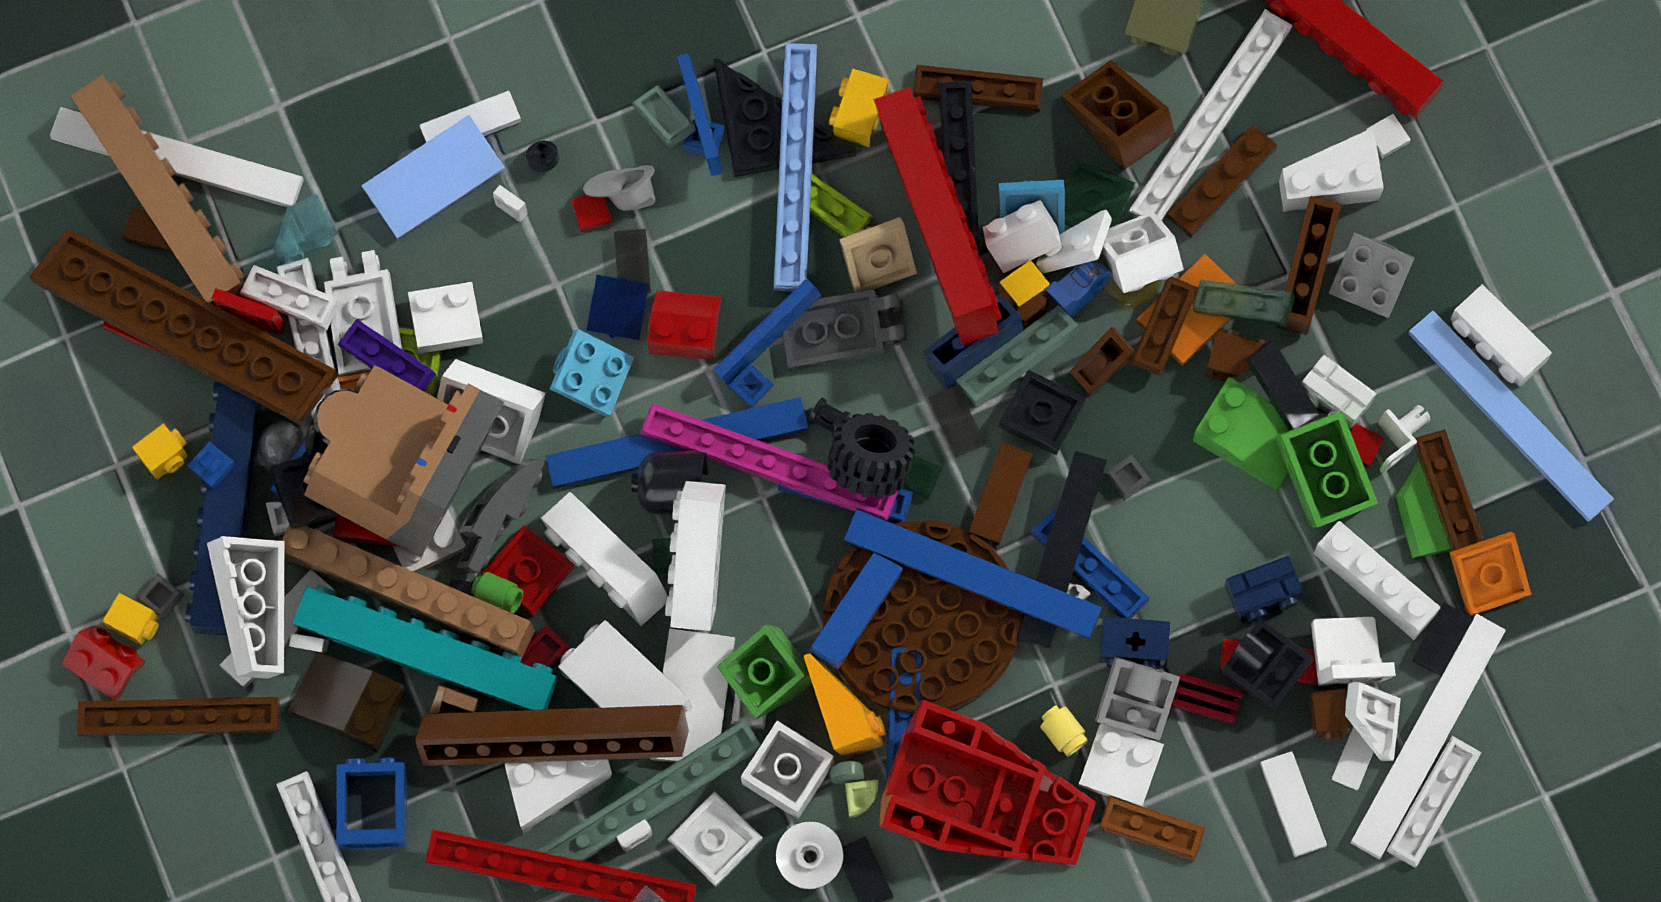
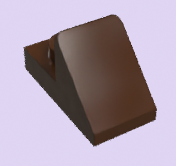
[1069,327,1135,395]

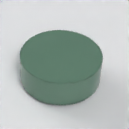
[830,761,864,784]

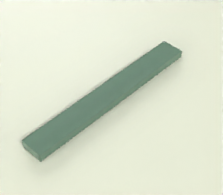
[531,719,761,892]

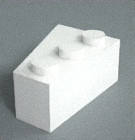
[1279,127,1384,212]
[504,760,612,834]

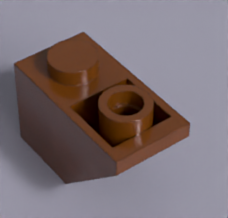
[1205,330,1281,383]

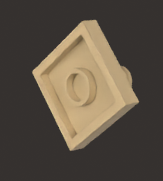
[839,217,917,292]

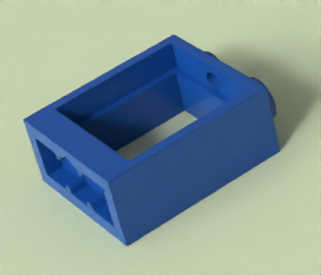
[336,757,407,850]

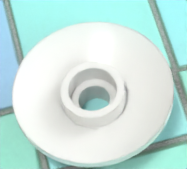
[776,822,843,889]

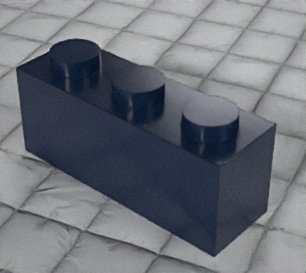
[923,293,1024,390]

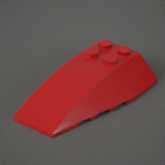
[879,700,1096,865]

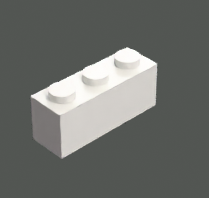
[1450,284,1552,387]

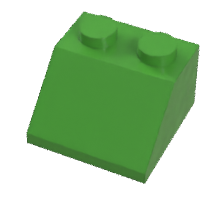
[717,624,812,719]

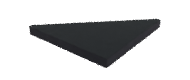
[714,58,856,177]

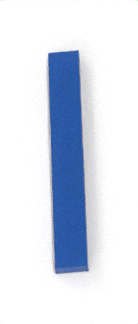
[546,397,808,489]
[844,510,1102,639]

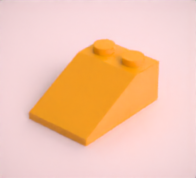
[803,653,886,759]

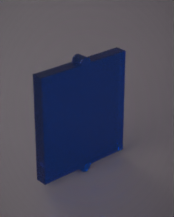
[586,275,650,340]

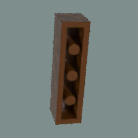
[1276,196,1342,335]

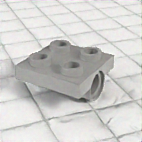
[1329,233,1415,318]
[1095,657,1180,741]

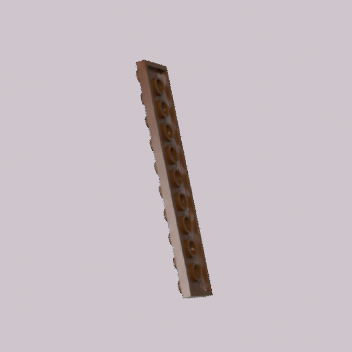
[30,229,338,425]

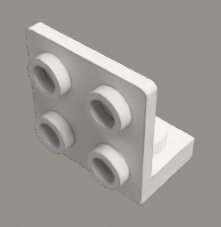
[1311,617,1396,686]

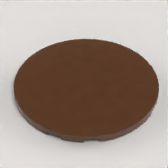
[823,520,1022,715]

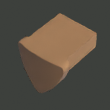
[430,682,484,714]

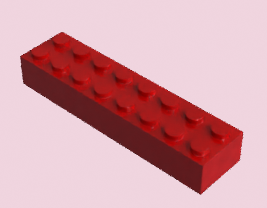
[873,87,1002,345]

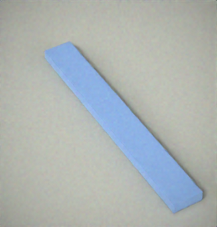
[774,43,817,292]
[1408,310,1614,523]

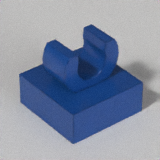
[188,441,236,489]

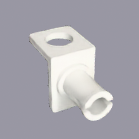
[1378,405,1431,474]

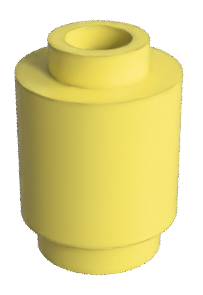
[1040,705,1088,757]

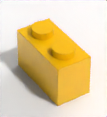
[829,68,889,148]

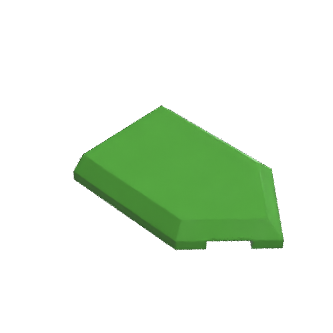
[1395,460,1451,560]

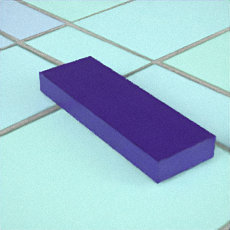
[337,319,436,391]

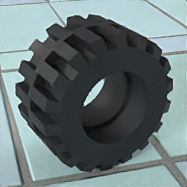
[827,413,915,498]

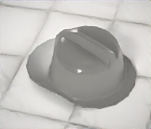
[583,165,655,211]

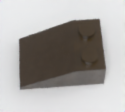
[288,652,407,752]

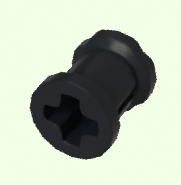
[808,397,851,437]

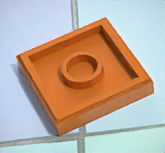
[1449,531,1532,616]

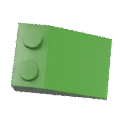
[1193,377,1289,491]

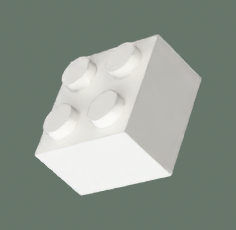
[741,721,834,819]

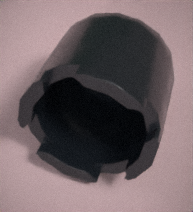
[631,451,708,515]

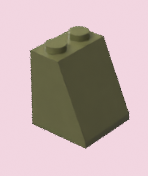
[1124,0,1205,57]

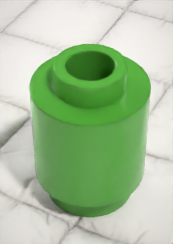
[471,572,523,614]

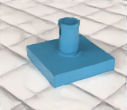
[999,180,1065,234]

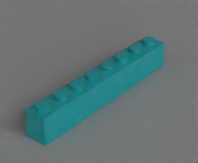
[292,584,558,711]

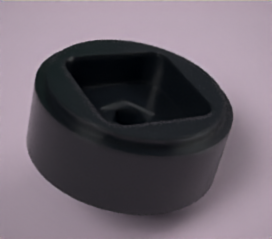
[526,141,560,172]

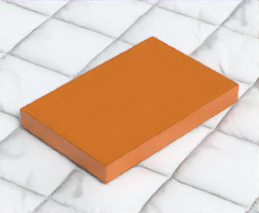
[1136,254,1251,366]

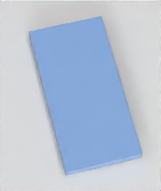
[362,115,505,240]

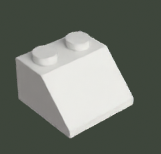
[1101,211,1184,293]

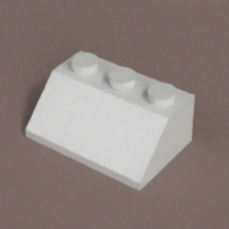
[437,359,546,464]

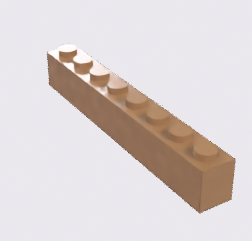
[71,75,245,307]
[281,525,535,658]

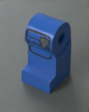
[1046,260,1111,318]

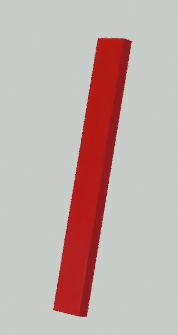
[425,829,696,902]

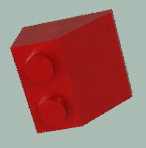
[647,290,721,360]

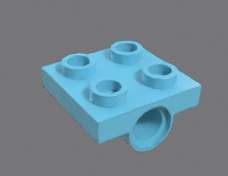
[550,329,634,417]

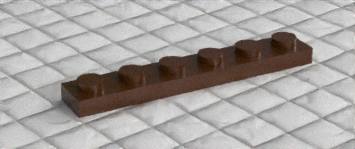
[77,697,280,737]

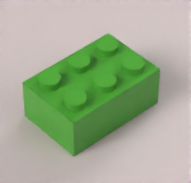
[1275,411,1378,528]

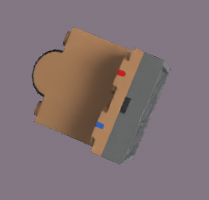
[303,365,504,558]

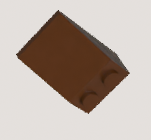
[1061,60,1175,169]

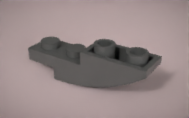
[456,458,545,573]

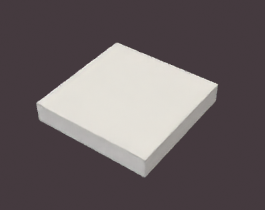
[668,791,763,887]

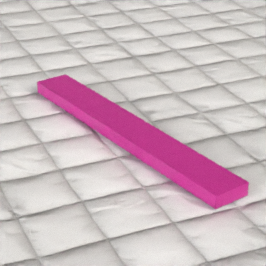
[640,403,898,521]

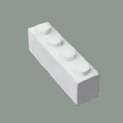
[1314,521,1441,640]

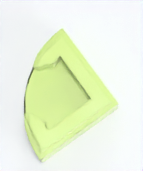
[845,779,879,818]

